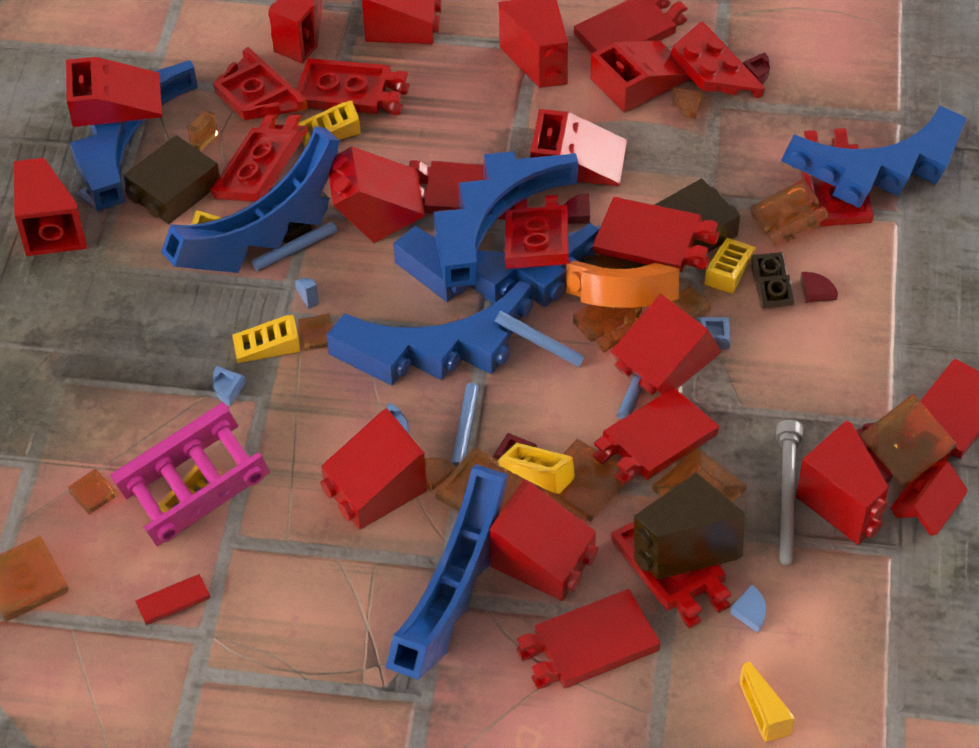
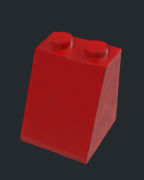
[362,0,442,44]
[498,0,568,88]
[328,146,425,243]
[13,158,87,256]
[610,293,721,396]
[320,408,427,530]
[796,420,889,545]
[489,479,598,601]

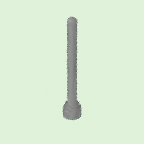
[776,420,803,565]

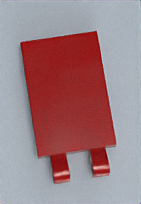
[574,0,688,53]
[296,58,410,115]
[210,113,308,202]
[800,128,874,227]
[409,160,515,220]
[505,194,569,269]
[592,197,720,272]
[900,358,979,462]
[592,387,720,485]
[611,521,731,628]
[516,588,661,689]

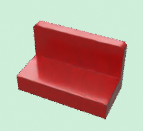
[890,461,968,535]

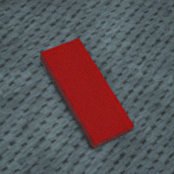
[135,574,211,625]

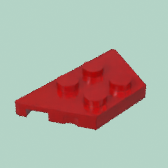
[670,21,766,98]
[213,47,308,120]

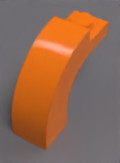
[566,260,679,308]

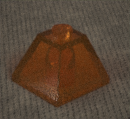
[652,447,747,502]

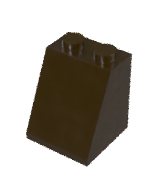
[633,472,745,580]

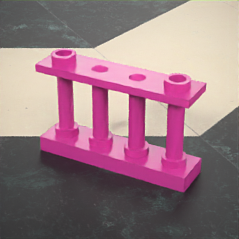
[110,402,271,547]

